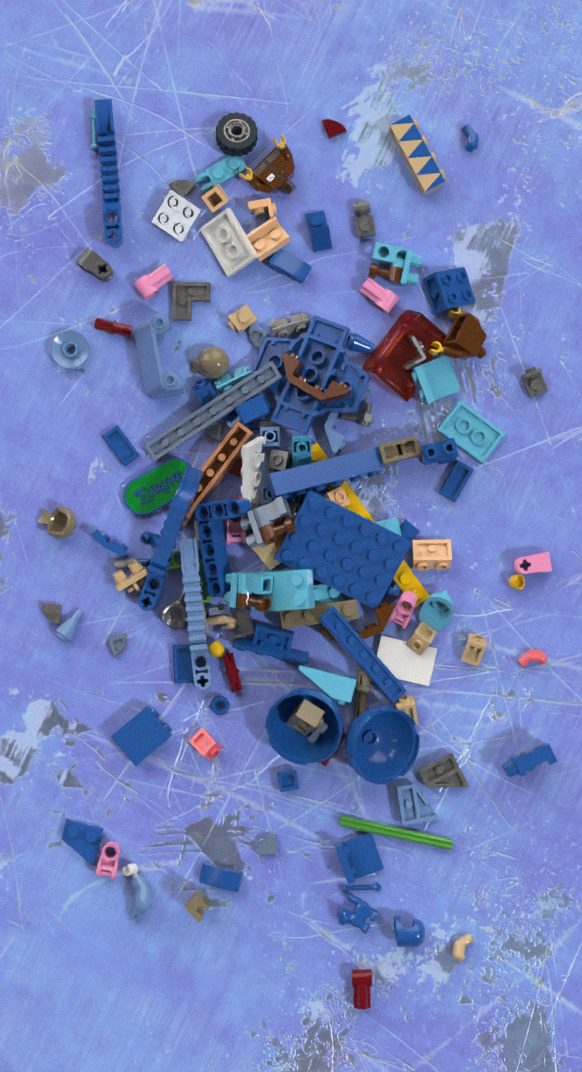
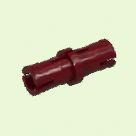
[221,652,243,693]

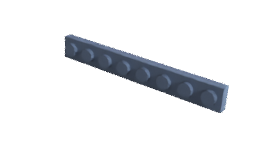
[144,361,283,462]

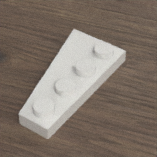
[241,436,266,519]

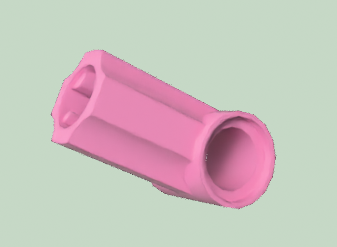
[134,264,174,300]
[359,278,399,314]

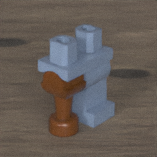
[240,496,297,548]

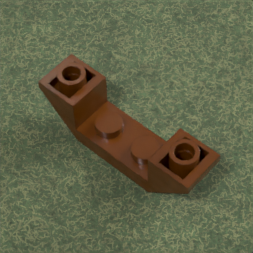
[282,352,352,404]
[321,601,394,641]

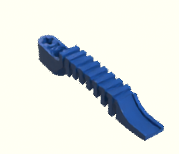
[94,99,124,248]
[138,465,204,611]

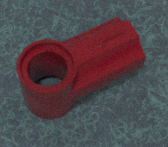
[352,969,372,1009]

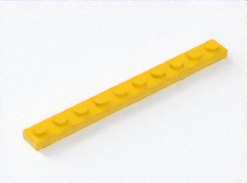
[311,442,430,607]

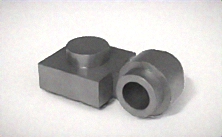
[354,200,376,238]

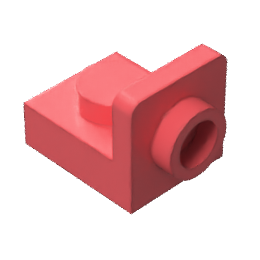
[189,728,223,761]

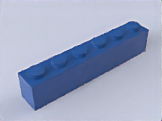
[266,447,384,500]

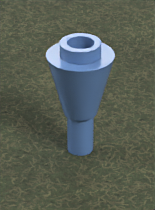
[55,609,84,642]

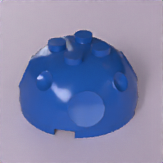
[265,687,344,765]
[344,706,420,785]

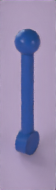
[341,883,381,893]

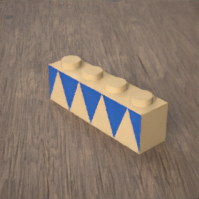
[389,115,446,196]

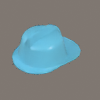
[419,590,454,630]

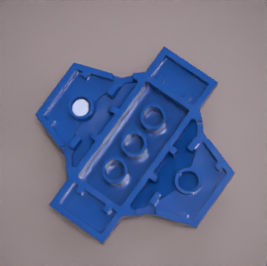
[251,315,371,435]

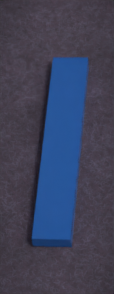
[318,605,407,704]

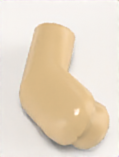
[208,614,236,630]
[452,933,474,962]

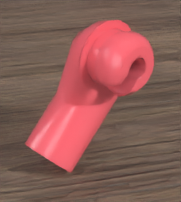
[517,650,547,668]

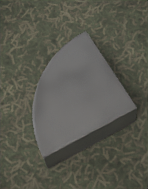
[169,180,196,198]
[42,603,62,624]

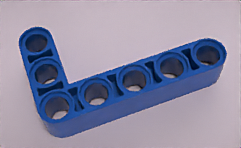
[195,498,251,597]

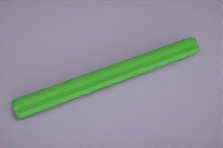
[339,816,453,850]

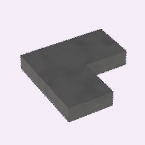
[172,282,211,321]

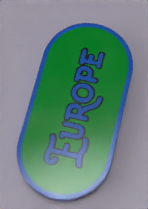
[123,458,192,515]

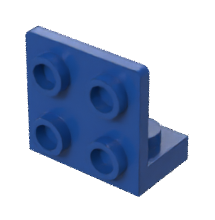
[423,267,475,315]
[335,833,384,885]

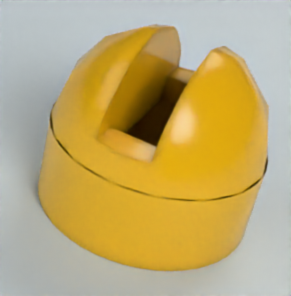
[508,574,525,590]
[208,640,225,658]

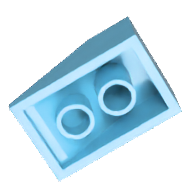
[257,569,315,612]
[299,665,356,705]

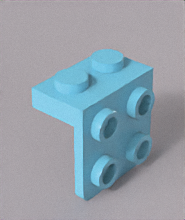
[411,356,460,404]

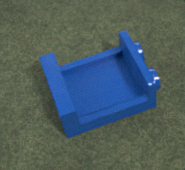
[111,706,172,766]

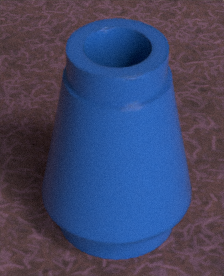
[345,333,375,354]

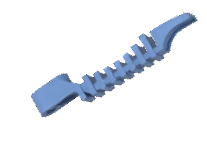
[179,538,212,690]

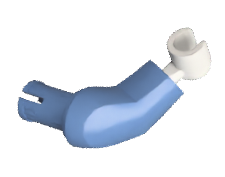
[122,863,153,923]

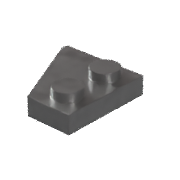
[418,752,469,788]

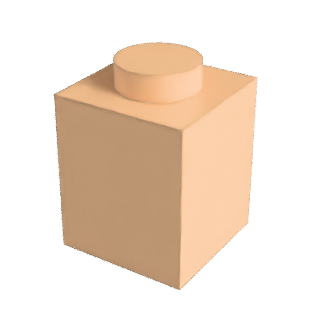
[201,183,230,213]

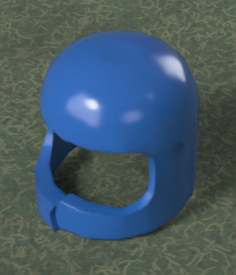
[394,916,425,947]

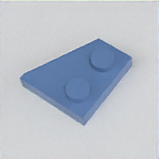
[395,783,438,825]

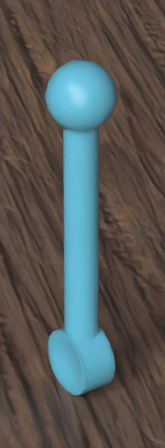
[90,112,98,151]

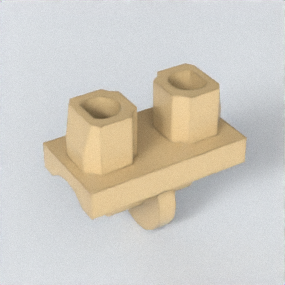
[113,560,148,594]

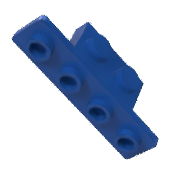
[232,623,309,664]

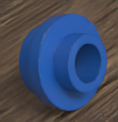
[210,696,230,715]

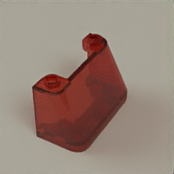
[363,310,447,402]

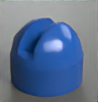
[385,583,400,597]

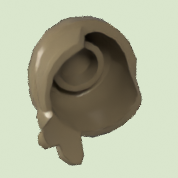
[190,346,229,379]
[38,506,77,539]

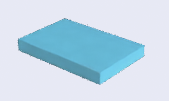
[437,400,505,464]

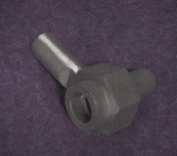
[341,402,374,427]

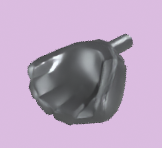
[160,590,187,628]

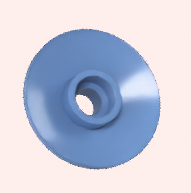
[51,330,90,369]

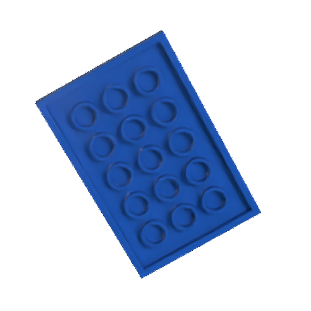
[274,489,412,610]

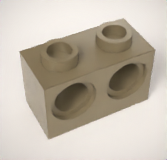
[378,436,421,465]
[286,699,325,736]

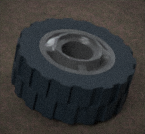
[216,112,258,157]

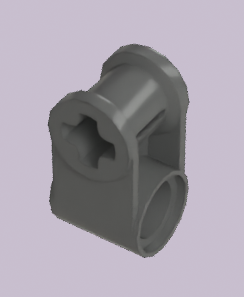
[76,248,113,282]

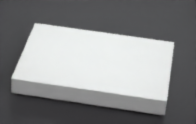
[200,208,259,277]
[377,636,437,686]

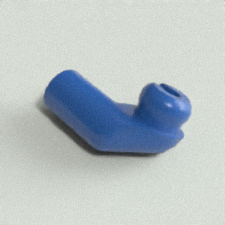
[461,123,479,152]
[140,532,160,547]

